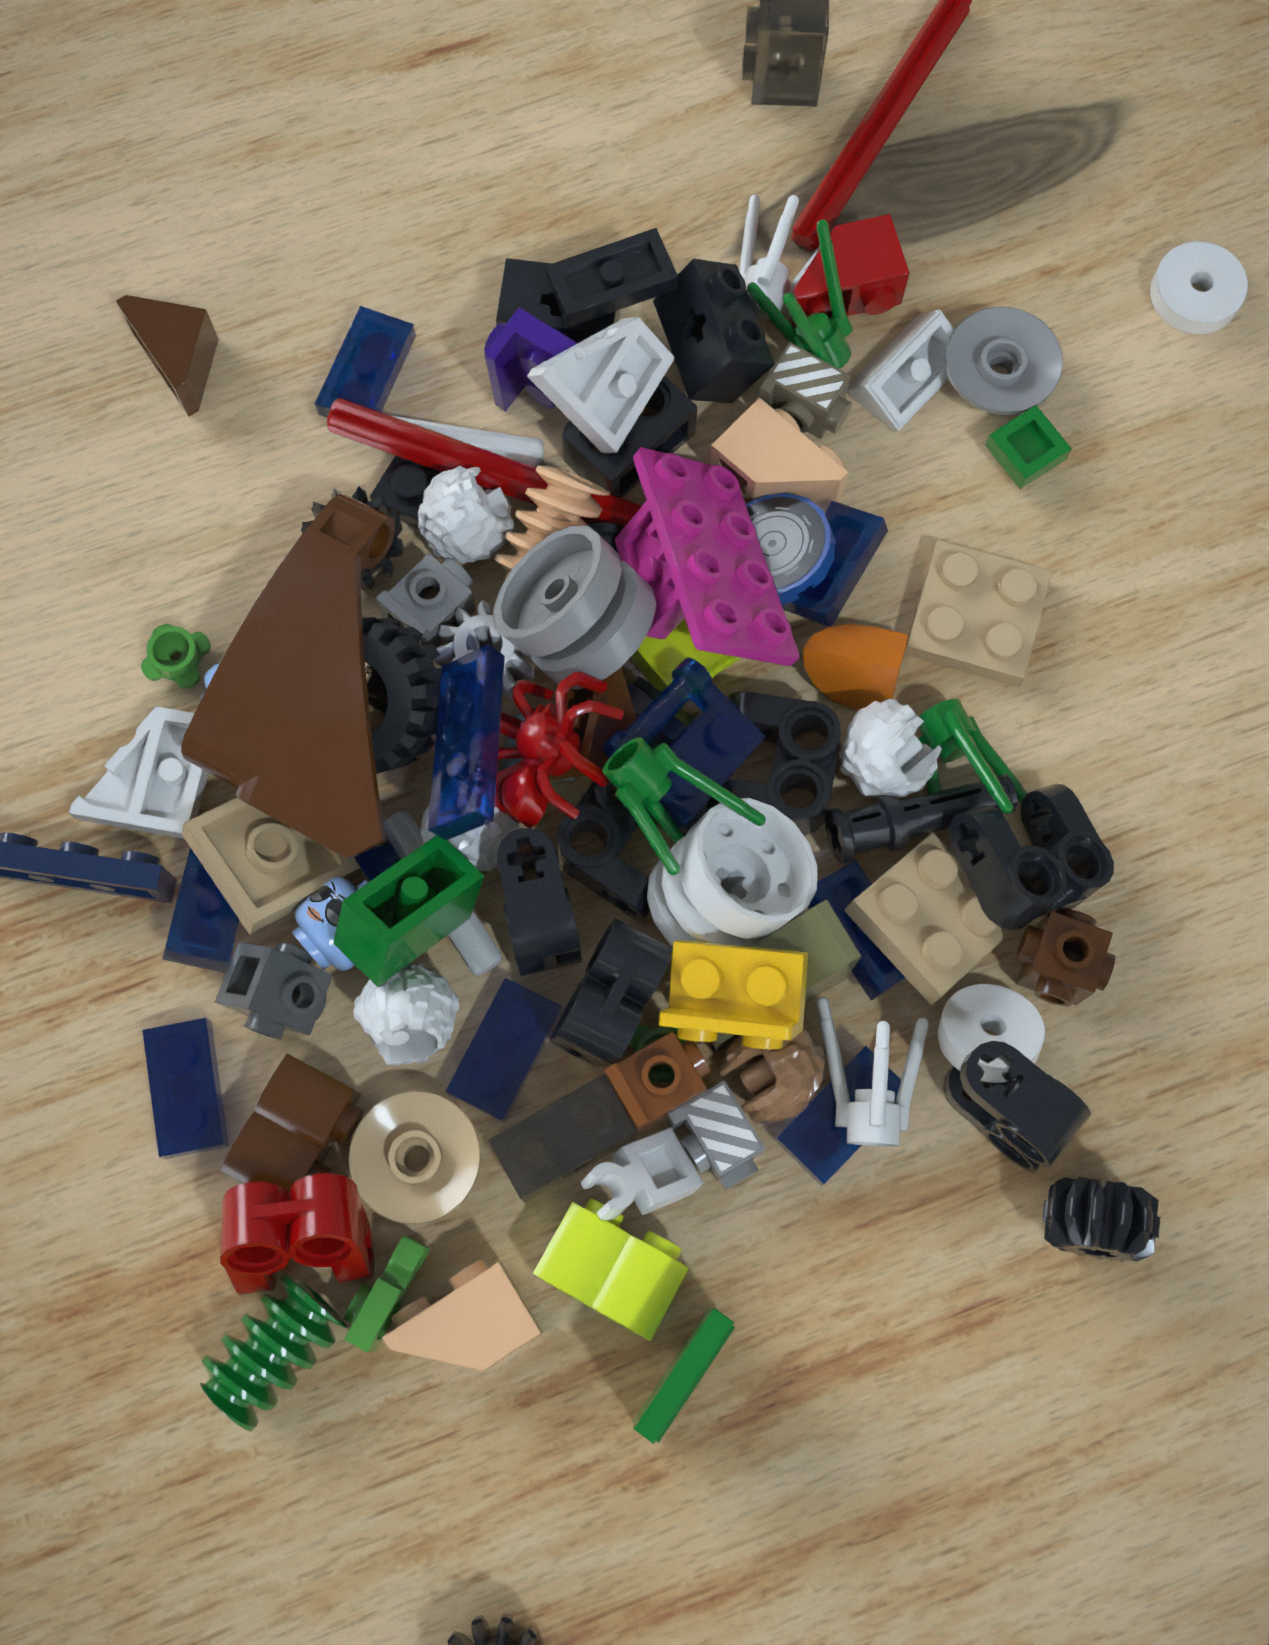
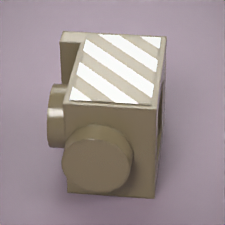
[758,342,852,439]

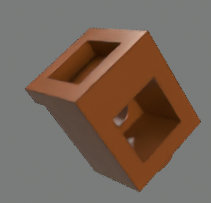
[604,1031,711,1133]

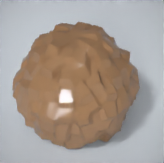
[720,1030,825,1123]

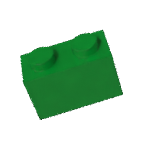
[333,833,485,987]

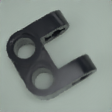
[706,691,841,836]
[556,769,708,921]
[949,784,1114,930]
[497,828,583,976]
[549,918,673,1067]
[943,1041,1091,1172]

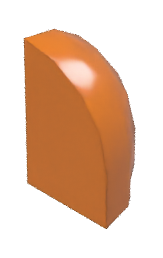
[803,624,909,710]

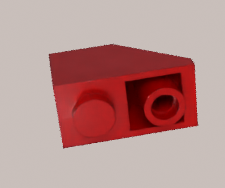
[789,214,910,328]

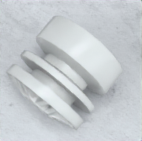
[647,798,818,947]

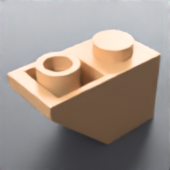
[709,397,849,506]
[382,1259,543,1371]

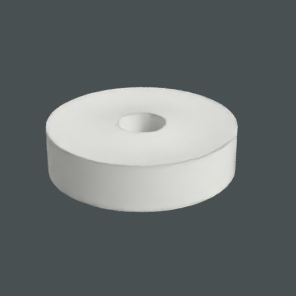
[1150,241,1248,334]
[937,984,1045,1083]

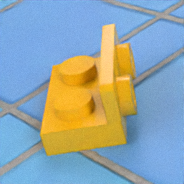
[659,939,809,1049]

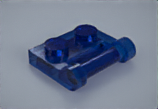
[603,657,766,828]

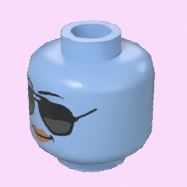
[292,877,368,971]

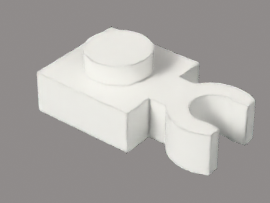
[581,1127,704,1220]

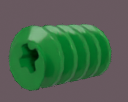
[200,1273,349,1431]

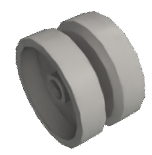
[493,526,657,690]

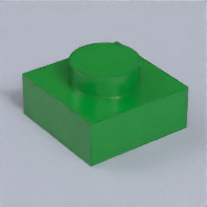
[985,405,1072,489]

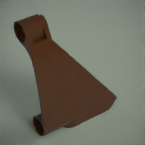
[181,494,395,859]

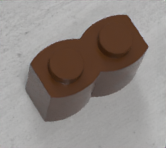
[220,1053,364,1191]

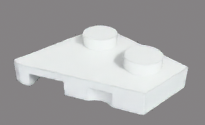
[527,317,675,453]
[69,706,208,839]

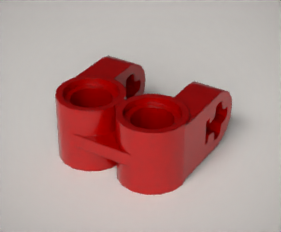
[220,1173,374,1295]

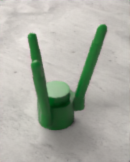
[747,219,853,369]
[918,698,1027,830]
[603,737,766,875]

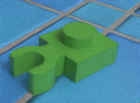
[344,1235,431,1353]

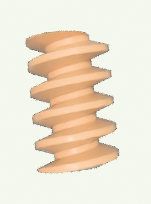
[494,465,610,580]

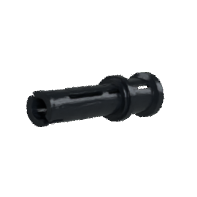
[825,774,1018,864]

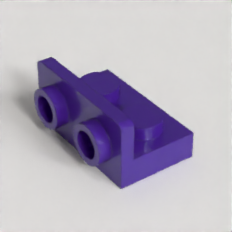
[484,307,578,411]

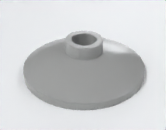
[945,307,1063,415]

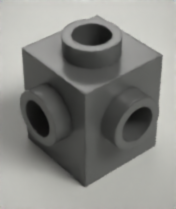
[214,942,333,1040]

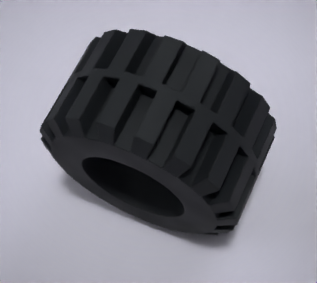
[362,617,451,774]

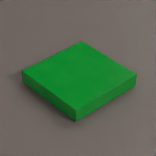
[633,1308,735,1444]

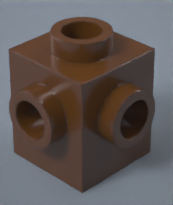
[1016,909,1116,1007]

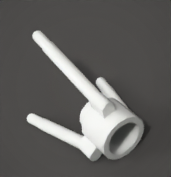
[739,195,820,320]
[816,997,929,1147]

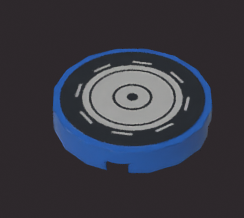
[745,493,836,605]

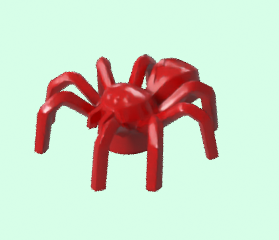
[479,672,624,828]

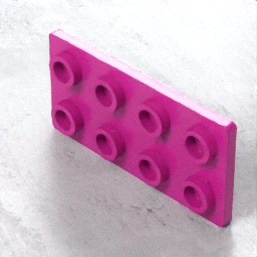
[614,447,800,666]

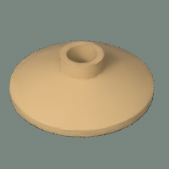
[349,1091,481,1224]

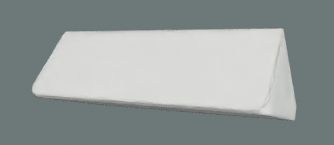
[847,309,955,432]

